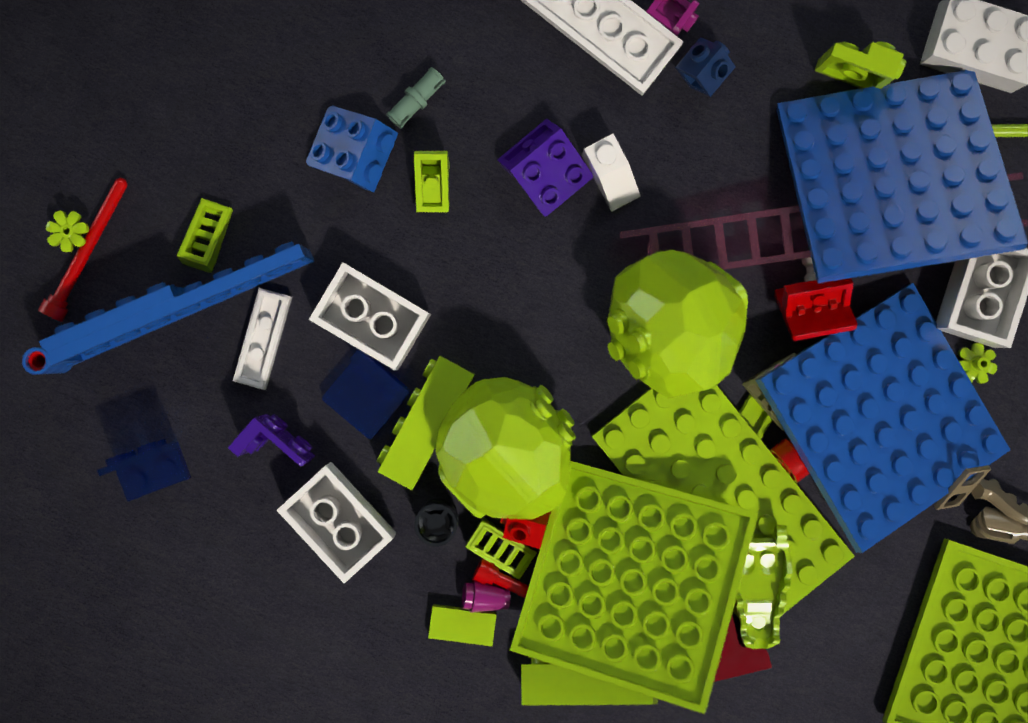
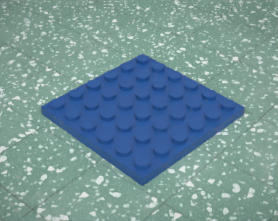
[776,70,1028,284]
[755,283,1010,553]

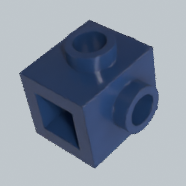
[675,37,736,97]

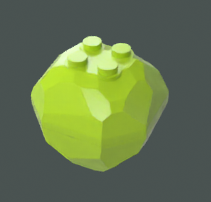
[608,250,748,399]
[436,377,576,520]

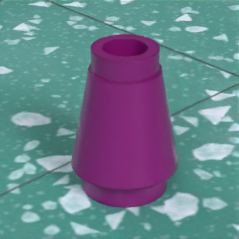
[462,581,511,613]

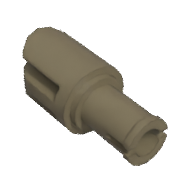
[970,507,1028,544]

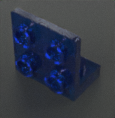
[322,349,412,439]
[97,439,191,502]

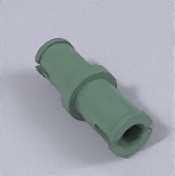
[386,67,446,129]

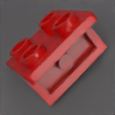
[775,278,858,341]

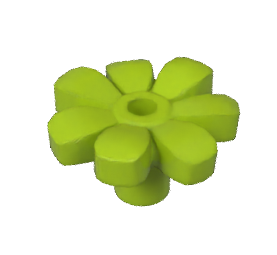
[46,210,89,252]
[958,343,997,384]

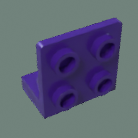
[497,119,593,217]
[228,414,315,467]

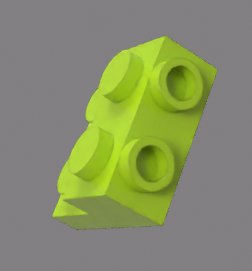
[814,41,906,89]

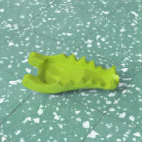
[735,525,793,649]

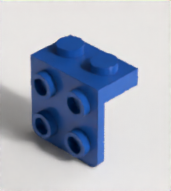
[306,106,398,193]

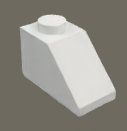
[582,134,640,212]

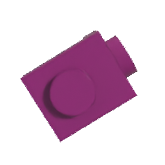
[646,0,700,36]

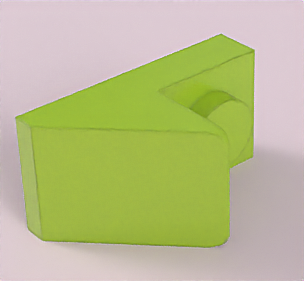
[414,151,450,212]

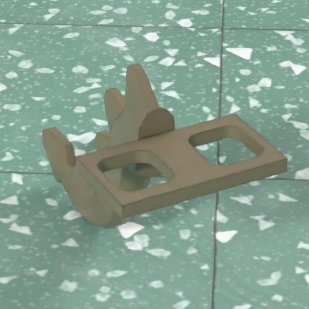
[934,465,1028,525]

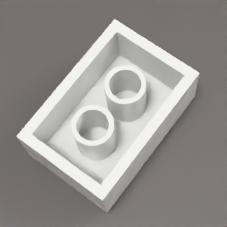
[920,0,1028,93]
[936,248,1028,348]
[309,262,431,370]
[277,462,396,583]

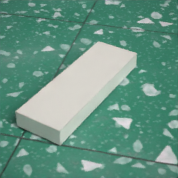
[233,288,292,390]

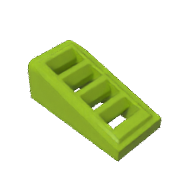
[177,198,233,273]
[465,517,537,580]

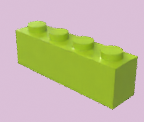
[376,356,475,490]
[521,658,658,705]

